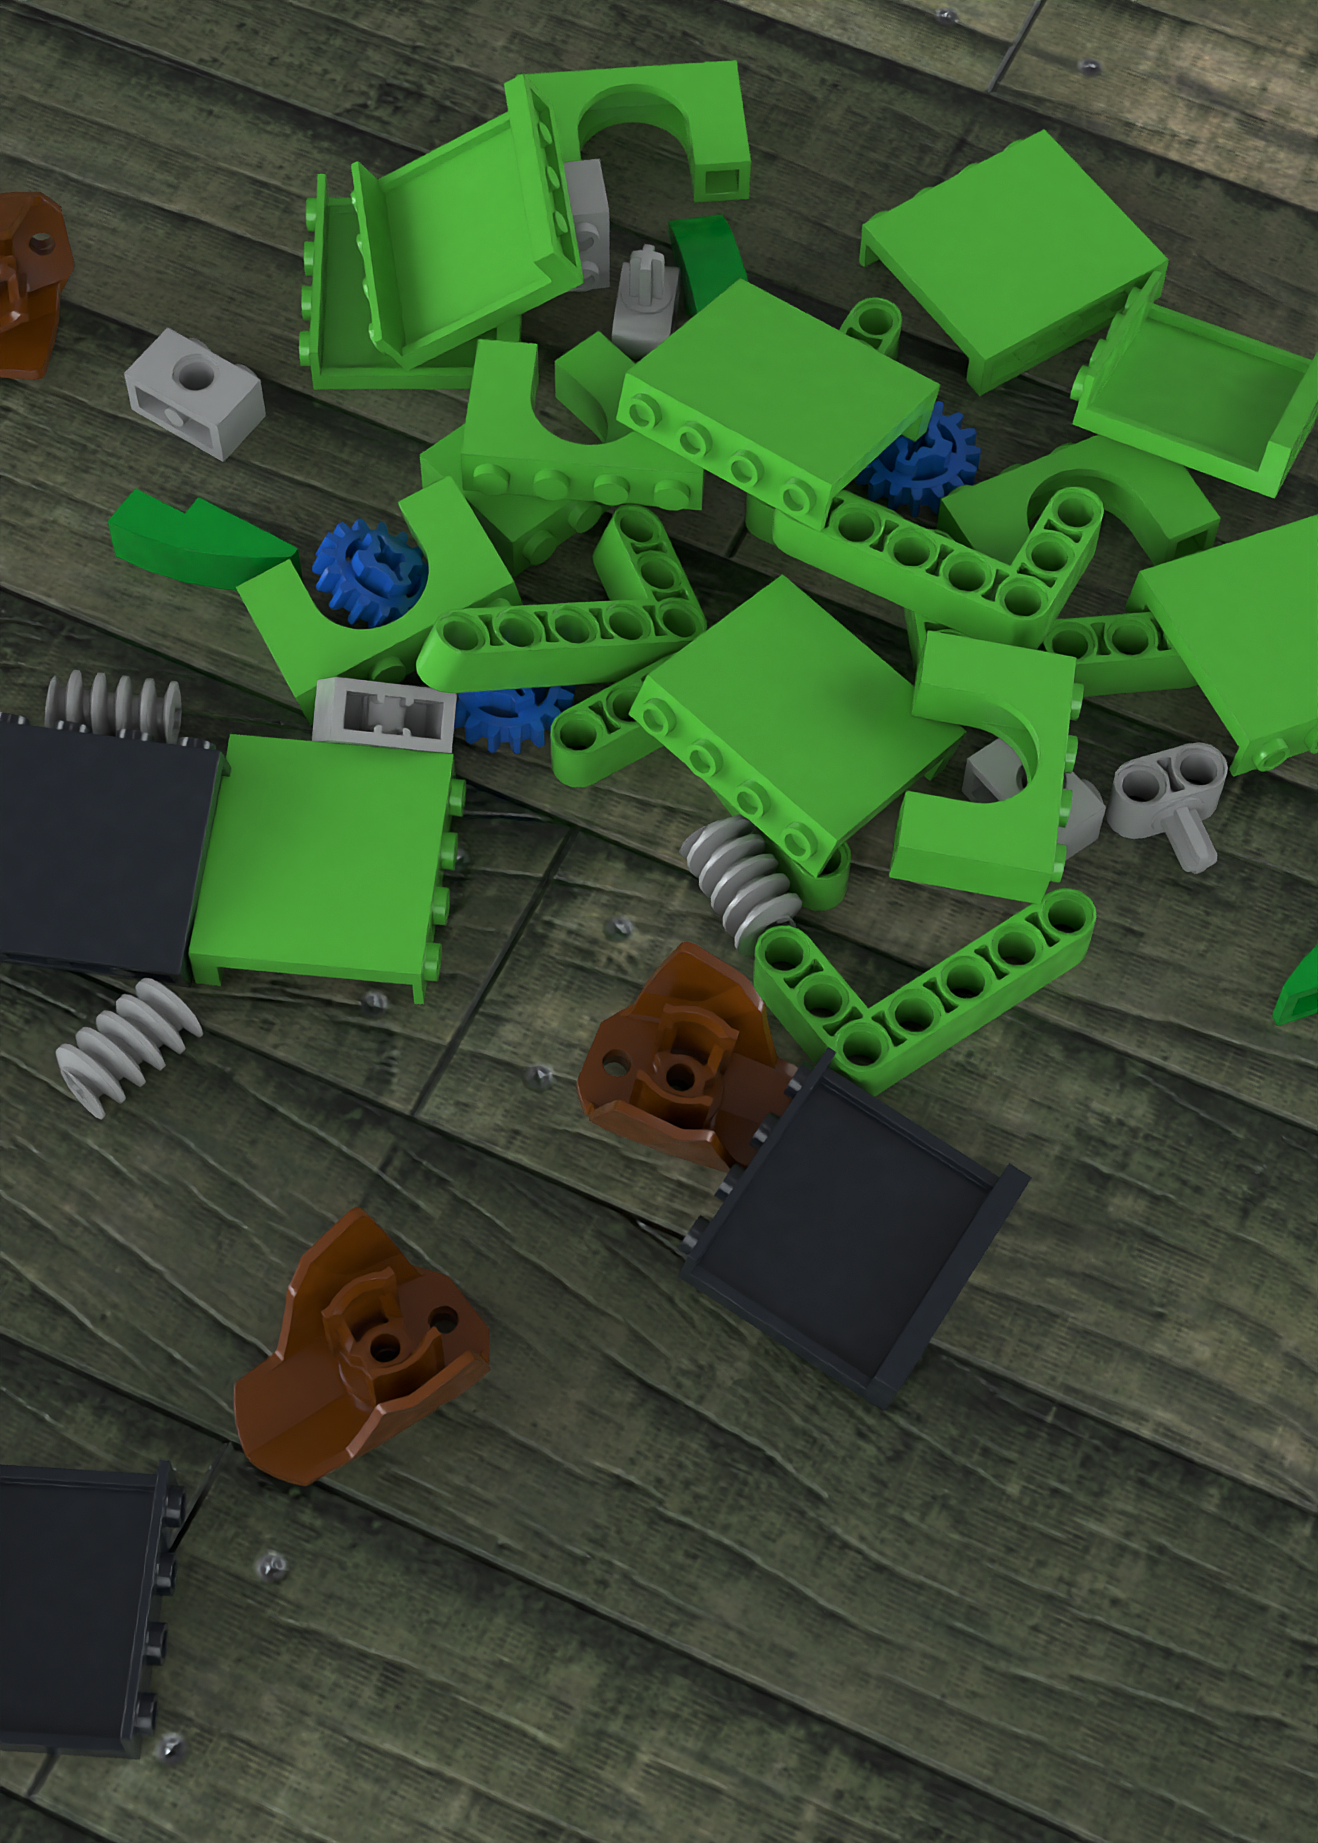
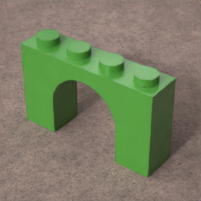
[516,60,751,203]
[420,331,635,577]
[460,339,706,511]
[936,434,1221,618]
[236,474,523,726]
[889,630,1084,905]

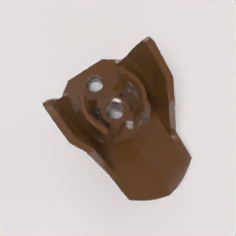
[0,192,75,380]
[576,941,799,1173]
[233,1207,491,1486]

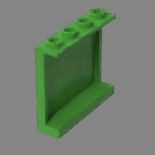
[351,73,584,371]
[859,129,1169,396]
[299,174,522,390]
[1070,270,1318,499]
[616,278,940,532]
[1125,514,1318,777]
[629,574,967,878]
[188,734,466,1005]

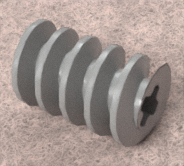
[45,670,182,745]
[679,814,802,956]
[55,978,203,1120]

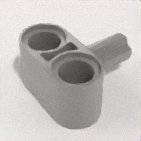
[611,244,681,360]
[1105,742,1228,874]

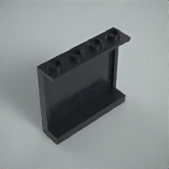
[0,712,231,988]
[678,1047,1032,1411]
[0,1460,187,1760]

